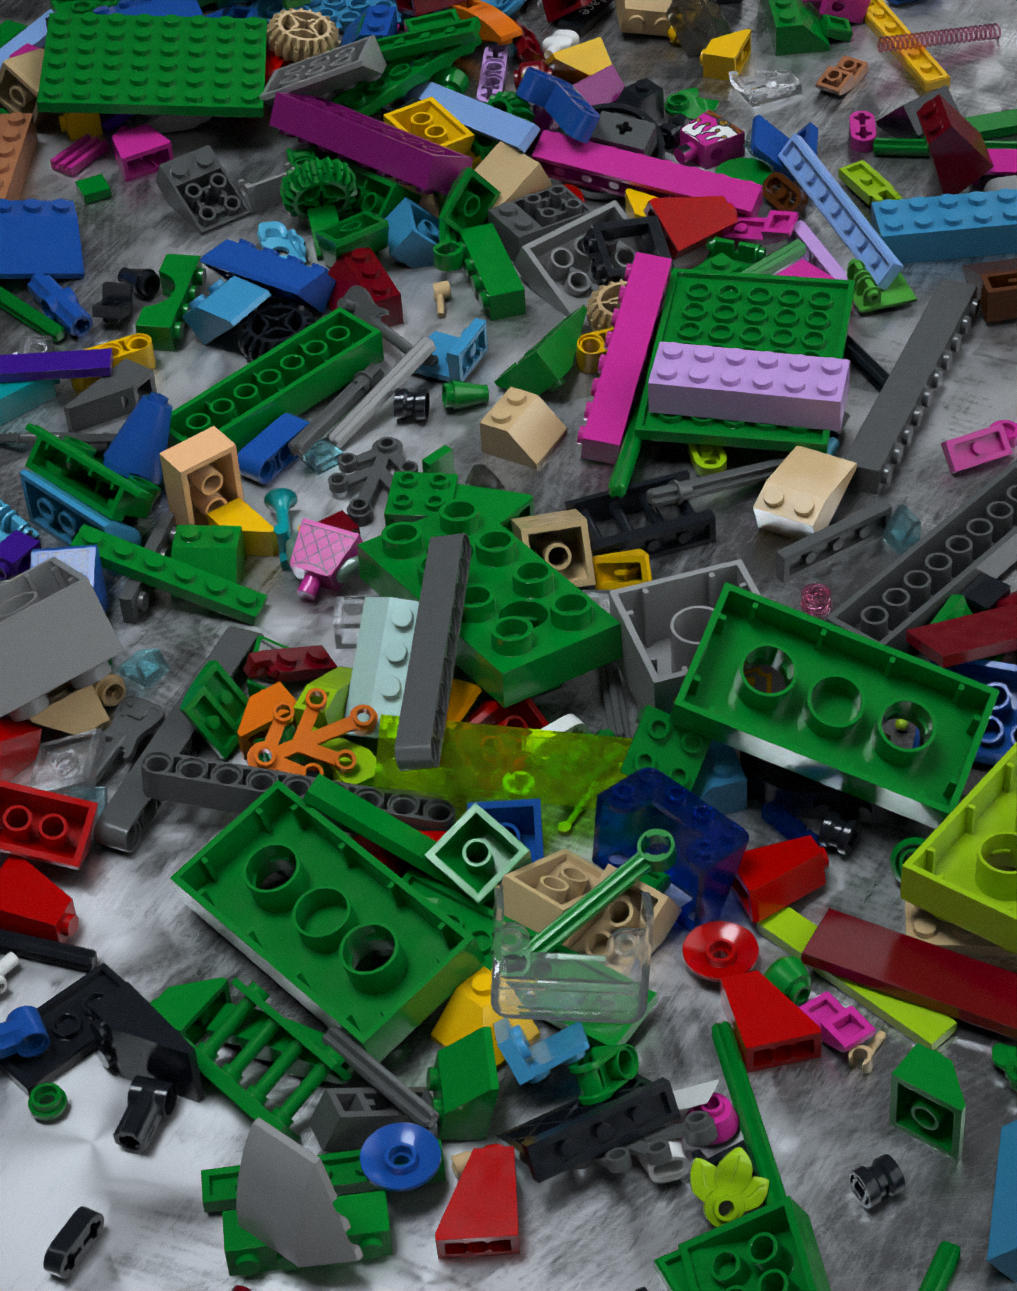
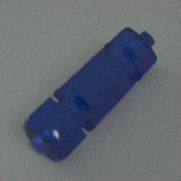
[761,800,820,847]

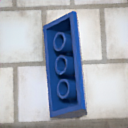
[200,239,337,314]

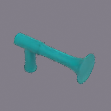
[264,488,297,570]

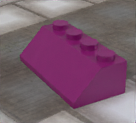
[531,64,625,146]

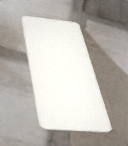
[673,1080,719,1110]

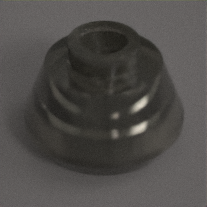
[465,464,506,491]

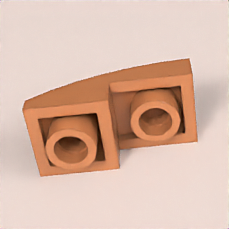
[815,55,869,95]

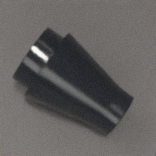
[118,267,161,298]

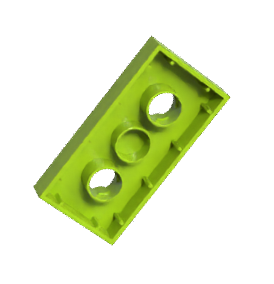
[900,742,1017,954]

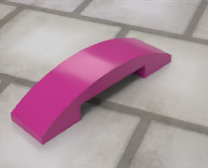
[719,210,799,246]

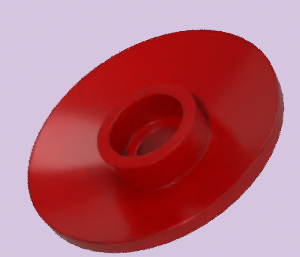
[682,921,759,982]

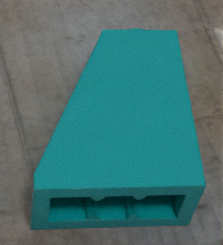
[0,379,60,426]

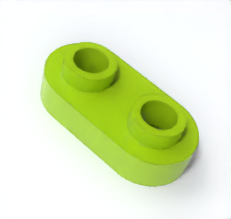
[687,443,727,477]

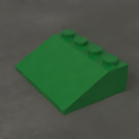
[678,1196,831,1291]

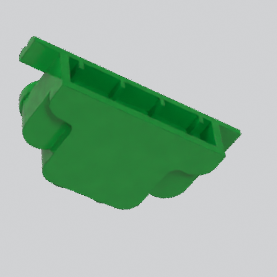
[25,423,162,522]

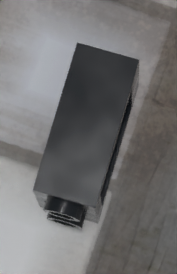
[582,215,674,286]

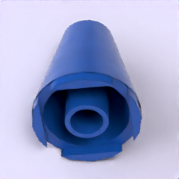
[102,392,173,485]

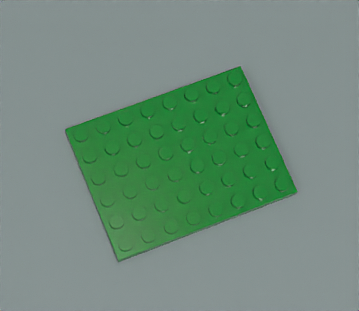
[37,11,267,117]
[634,268,855,454]

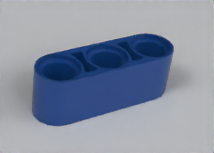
[237,413,310,484]

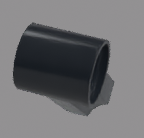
[113,1075,178,1154]

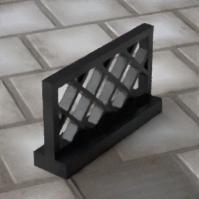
[496,1073,681,1183]

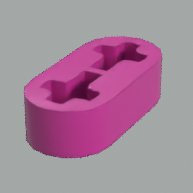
[849,111,876,153]

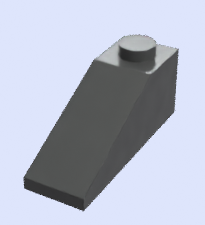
[309,1087,433,1151]

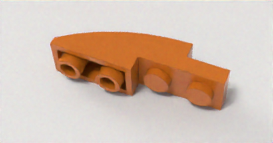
[444,0,523,45]

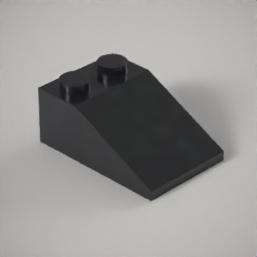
[89,981,205,1103]

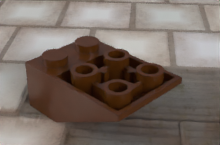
[962,258,1017,323]

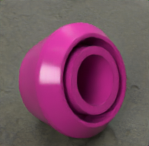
[685,1092,739,1145]

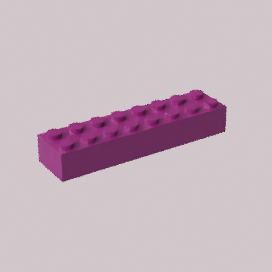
[269,92,473,195]

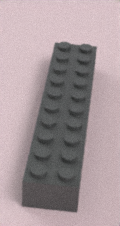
[826,460,1017,654]

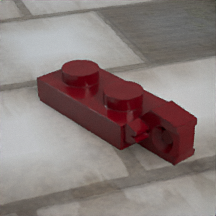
[243,645,337,683]

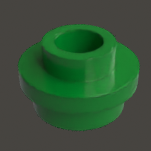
[28,1082,68,1120]

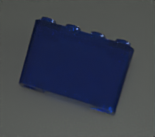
[592,767,749,932]

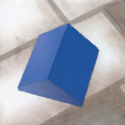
[467,798,544,862]

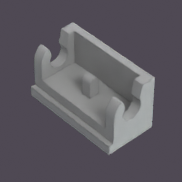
[237,162,295,214]

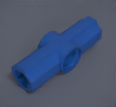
[27,272,93,338]

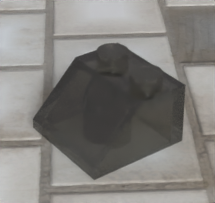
[666,0,733,59]

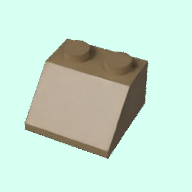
[480,387,567,470]

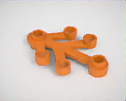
[247,688,378,776]

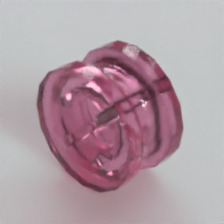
[801,583,832,616]

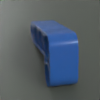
[516,67,601,143]

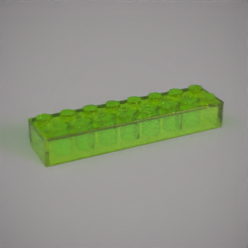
[373,714,666,817]

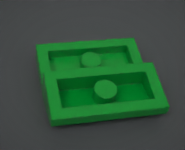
[180,660,249,759]

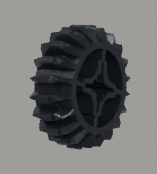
[237,302,316,362]

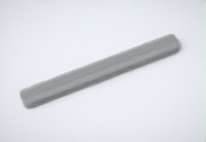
[326,336,436,450]

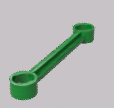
[433,190,463,272]
[493,828,677,991]

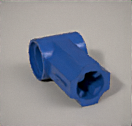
[0,1005,50,1059]

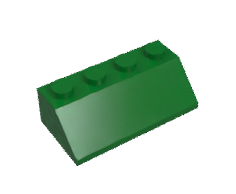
[760,0,830,56]

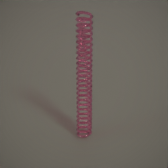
[877,23,1001,53]

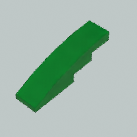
[206,1003,354,1084]

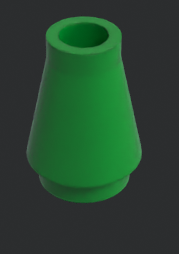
[442,380,489,411]

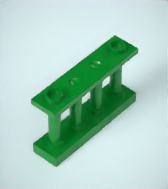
[184,977,352,1142]

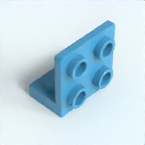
[414,318,489,382]
[493,1017,590,1085]

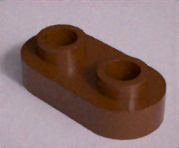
[763,172,808,215]

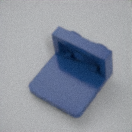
[751,115,818,181]

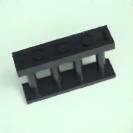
[565,470,716,560]

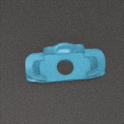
[257,221,307,265]

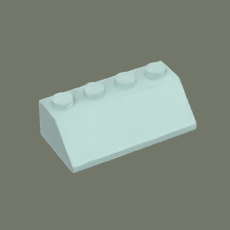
[344,597,419,743]

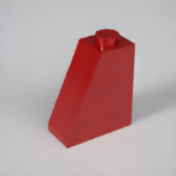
[643,196,739,261]
[0,716,42,782]
[726,835,829,923]
[0,854,79,943]
[720,970,822,1073]
[435,1144,520,1259]

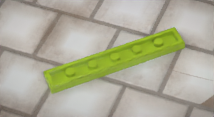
[757,906,957,1050]

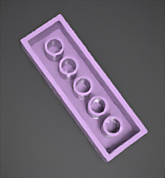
[648,342,850,431]

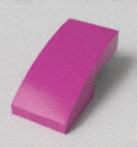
[799,991,876,1053]

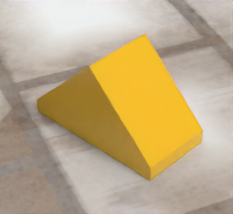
[592,548,652,590]

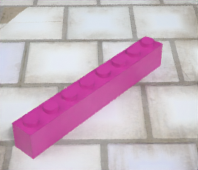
[532,130,763,217]
[577,252,672,465]

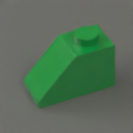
[150,977,232,1045]

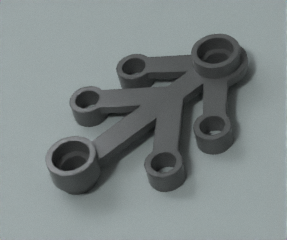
[328,436,418,527]
[573,1111,718,1173]

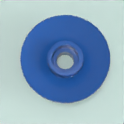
[360,1123,441,1192]

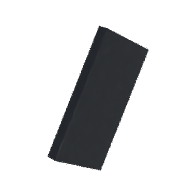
[0,962,126,1097]

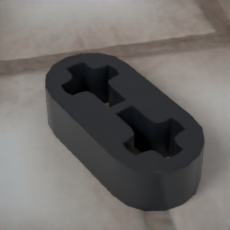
[43,1206,104,1279]

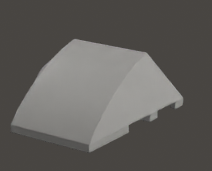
[237,1117,364,1268]

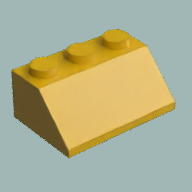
[383,96,475,155]

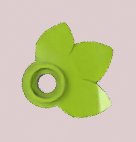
[690,1147,769,1227]

